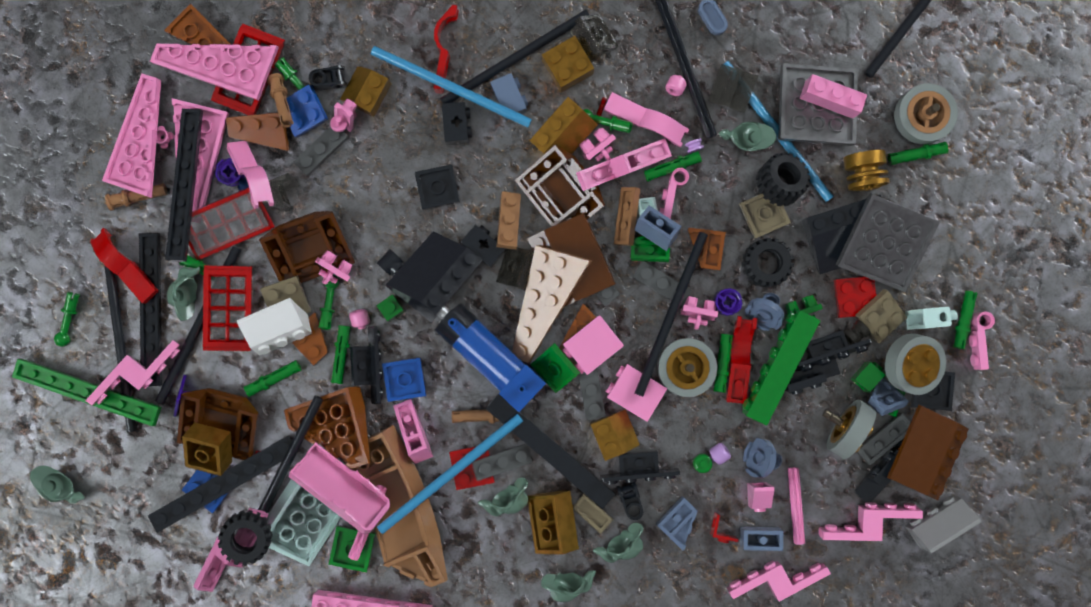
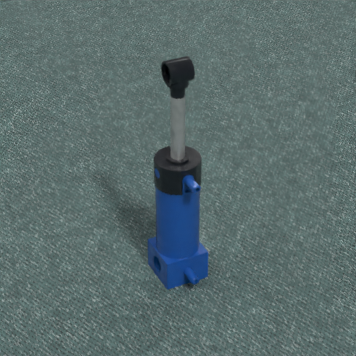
[377,249,546,412]

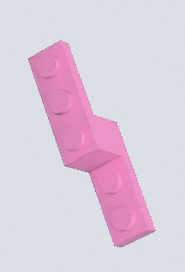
[576,138,672,191]
[85,340,180,406]
[819,502,923,541]
[193,508,269,592]
[726,561,831,602]

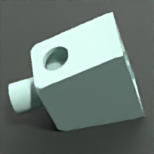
[905,307,958,330]

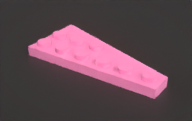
[150,44,279,101]
[102,73,161,198]
[172,98,229,224]

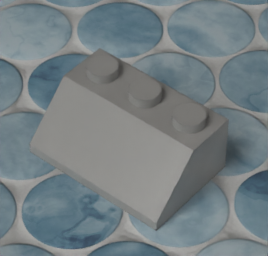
[906,496,982,553]

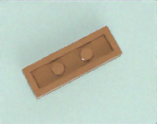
[614,187,640,246]
[497,191,521,250]

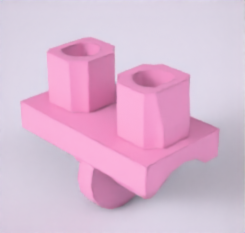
[330,99,357,132]
[579,128,616,162]
[315,250,352,285]
[680,296,718,330]

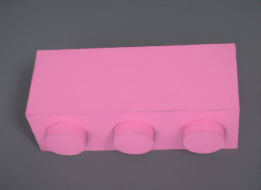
[799,74,867,119]

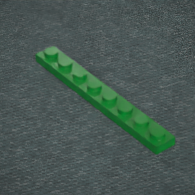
[12,359,162,426]

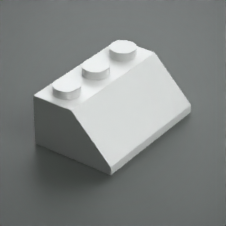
[237,298,312,355]

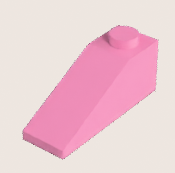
[393,399,433,464]

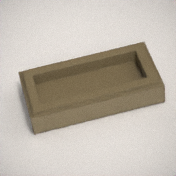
[573,494,614,534]

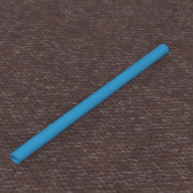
[371,46,532,128]
[721,60,834,202]
[377,414,523,534]

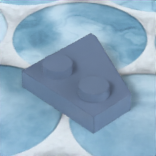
[868,377,909,416]
[656,496,698,551]

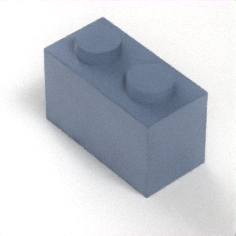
[490,73,528,121]
[635,205,682,251]
[740,527,783,551]

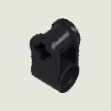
[308,65,348,91]
[616,482,644,520]

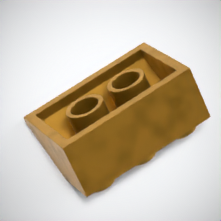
[529,97,598,154]
[528,491,579,555]

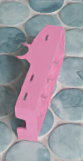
[289,442,390,534]

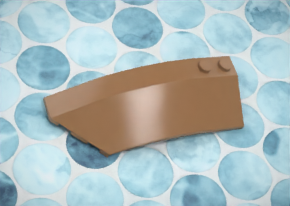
[342,425,448,587]

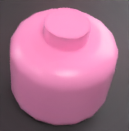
[665,75,687,96]
[349,309,370,329]

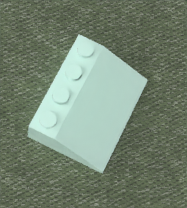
[267,479,341,566]

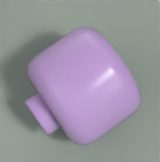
[709,443,731,465]

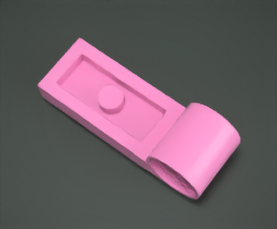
[659,168,689,219]
[968,312,995,370]

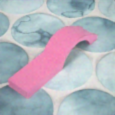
[603,92,689,147]
[227,141,274,209]

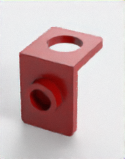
[710,512,739,543]

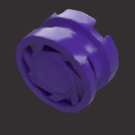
[215,158,245,187]
[714,288,743,316]

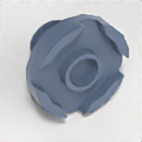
[745,293,785,331]
[743,438,782,478]

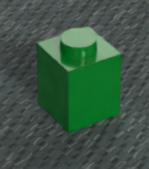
[376,294,406,322]
[850,362,885,392]

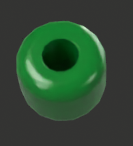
[692,453,713,473]

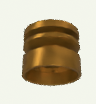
[843,150,890,191]

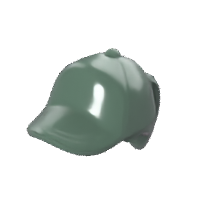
[719,122,776,151]
[167,267,200,321]
[30,466,85,504]
[478,478,528,516]
[593,523,644,563]
[541,570,596,602]

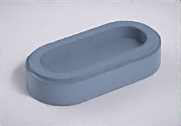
[698,0,728,35]

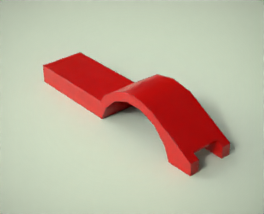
[433,5,459,94]
[90,228,159,304]
[726,316,758,404]

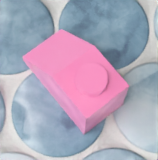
[747,482,774,512]

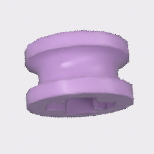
[685,138,704,154]

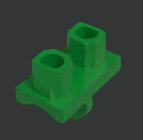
[785,295,823,320]

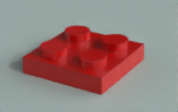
[834,277,876,318]
[449,446,495,490]

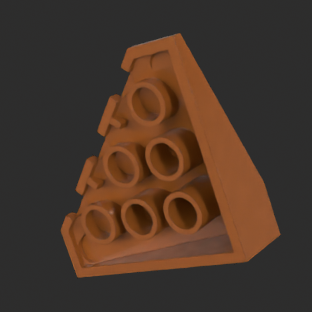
[284,386,370,469]

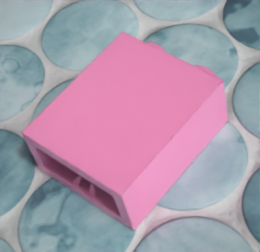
[562,315,624,375]
[606,364,667,422]

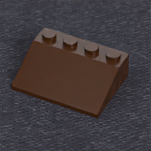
[527,213,616,307]
[887,405,969,500]

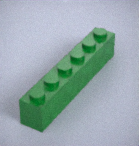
[742,308,821,426]

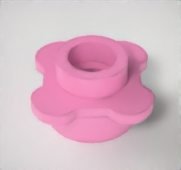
[156,126,174,149]

